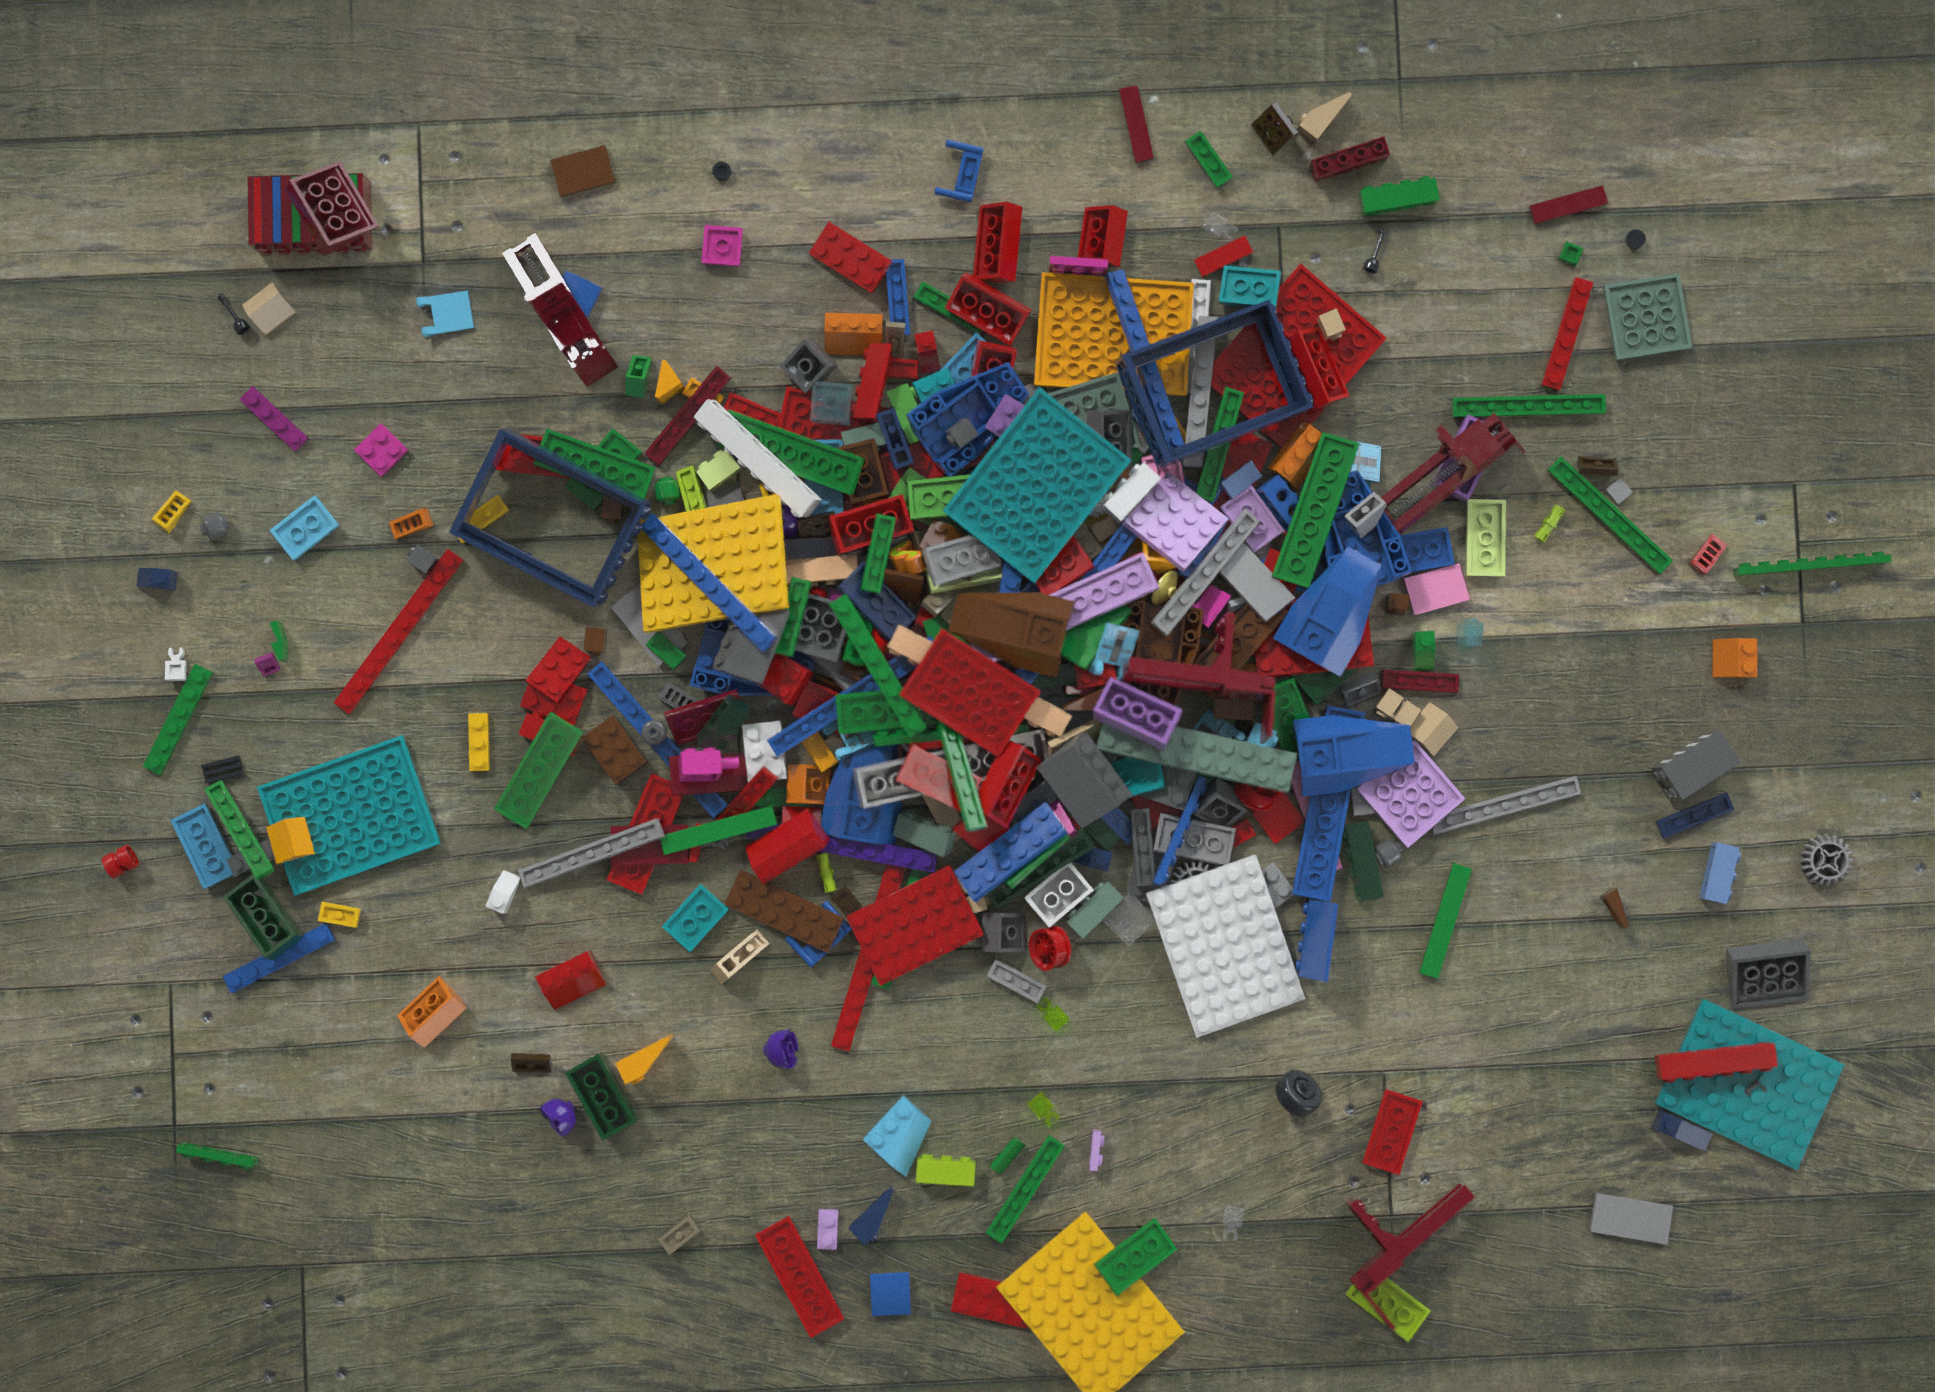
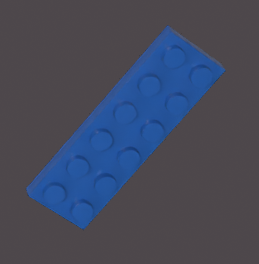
[954,802,1068,903]

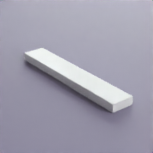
[1187,279,1211,394]

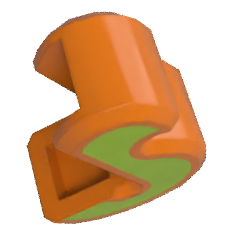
[888,540,927,574]

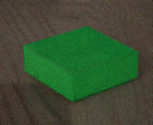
[1558,241,1584,267]

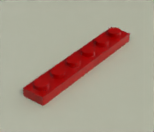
[1541,277,1594,391]

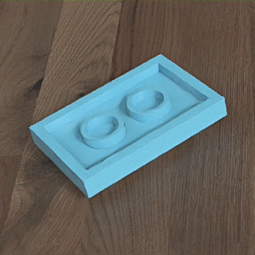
[270,495,340,561]

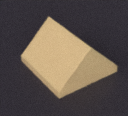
[242,282,296,335]
[1410,702,1459,756]

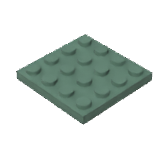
[1603,273,1692,361]
[1048,372,1141,448]

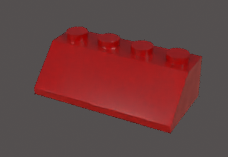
[973,201,1023,283]
[945,272,1032,346]
[1286,326,1350,411]
[851,343,893,424]
[829,494,914,556]
[977,740,1042,829]
[745,808,830,884]

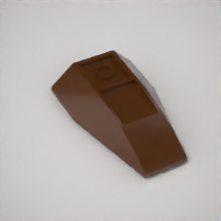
[949,592,1075,678]
[1123,600,1204,707]

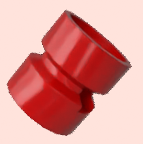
[101,845,139,879]

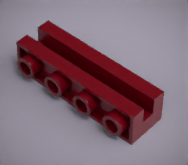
[1309,136,1390,183]

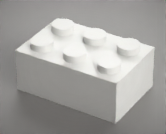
[1102,462,1161,525]
[742,721,787,782]
[1024,860,1093,927]

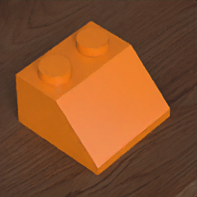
[1712,638,1757,678]
[786,764,831,805]

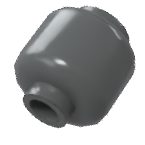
[199,512,230,540]
[641,720,668,745]
[1373,839,1404,868]

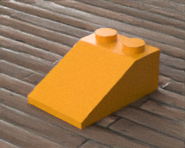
[615,1034,673,1085]

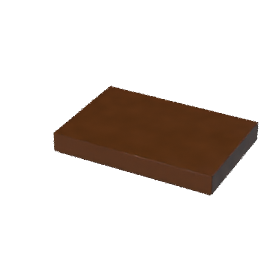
[550,145,616,197]

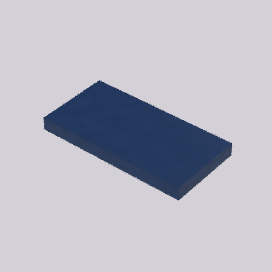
[837,561,917,642]

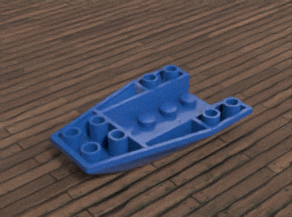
[906,362,1029,477]
[1325,470,1412,587]
[1273,547,1382,677]
[690,618,815,696]
[1292,715,1415,797]
[821,729,902,844]

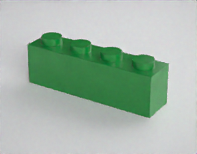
[1358,176,1440,217]

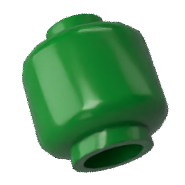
[654,477,681,506]

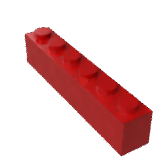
[1654,1042,1778,1083]

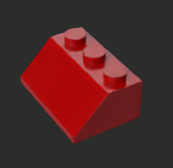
[1078,205,1128,268]
[535,950,607,1010]

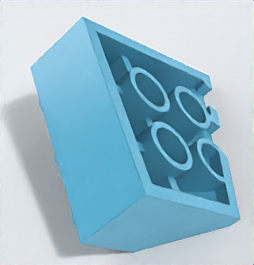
[863,1095,931,1177]

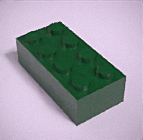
[1289,653,1375,706]
[223,874,303,961]
[565,1052,639,1141]

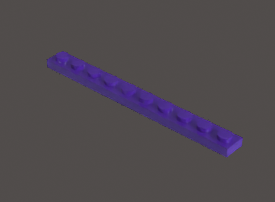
[746,824,938,873]

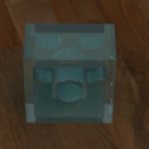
[810,381,853,426]

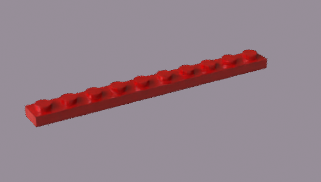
[333,549,464,714]
[831,864,906,1052]

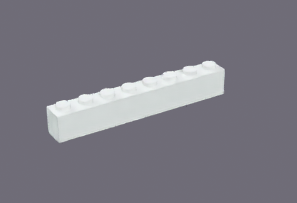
[694,399,822,518]

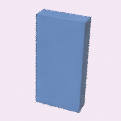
[1220,461,1262,499]

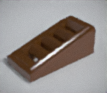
[1600,888,1629,929]

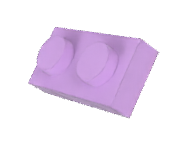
[1089,1129,1104,1171]
[817,1209,838,1250]

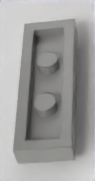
[987,959,1047,1003]

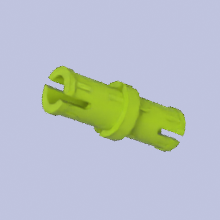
[1534,504,1565,543]
[816,853,837,893]

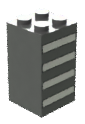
[1652,730,1741,800]

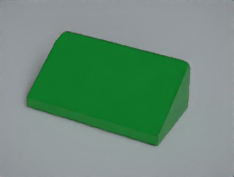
[990,1136,1025,1174]

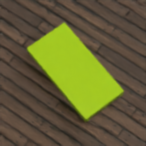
[1345,1278,1431,1342]

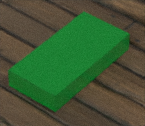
[646,631,687,670]

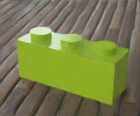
[916,1154,975,1186]

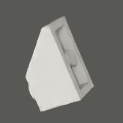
[485,870,521,914]

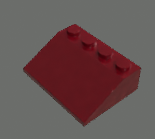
[285,161,379,256]

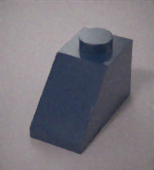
[137,568,178,591]
[1070,843,1112,871]

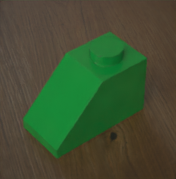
[625,355,652,398]
[1411,631,1436,671]

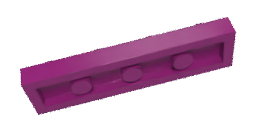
[239,386,309,452]

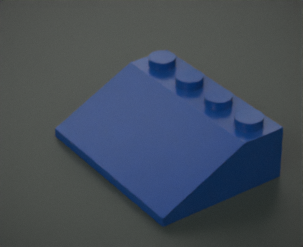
[1295,899,1338,982]

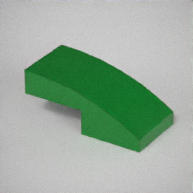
[269,620,288,662]

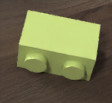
[696,450,742,492]

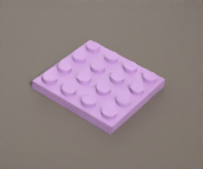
[1122,472,1228,572]
[1356,740,1465,849]

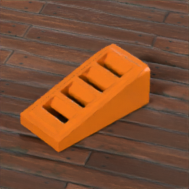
[389,508,434,540]

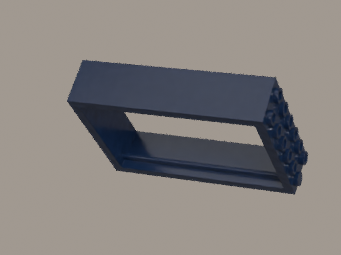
[1114,299,1313,470]
[449,428,652,607]

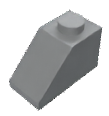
[1345,492,1387,539]

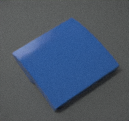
[562,271,602,318]
[870,1272,911,1316]

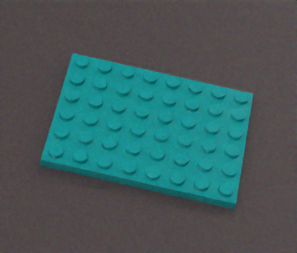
[943,387,1131,583]
[257,735,441,896]
[1654,999,1844,1170]

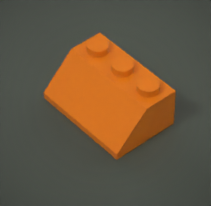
[824,313,883,356]
[1268,422,1322,491]
[397,976,467,1048]

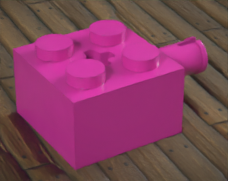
[678,748,739,782]

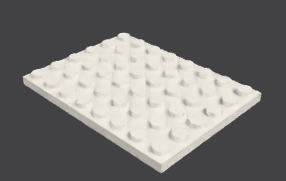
[1146,854,1305,1038]

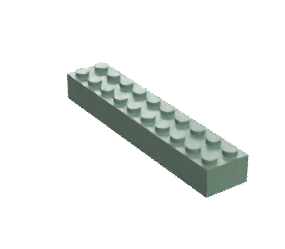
[1097,723,1297,793]

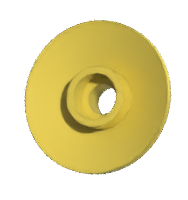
[1152,570,1178,605]

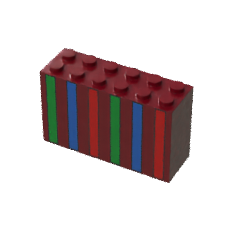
[247,173,372,256]

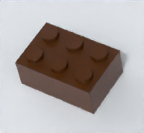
[581,715,649,785]

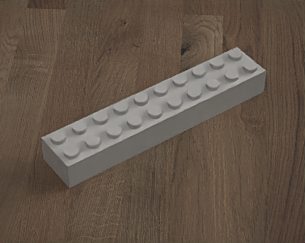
[852,728,1049,808]

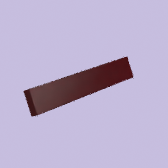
[644,365,732,466]

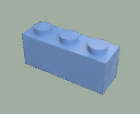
[1699,842,1741,904]

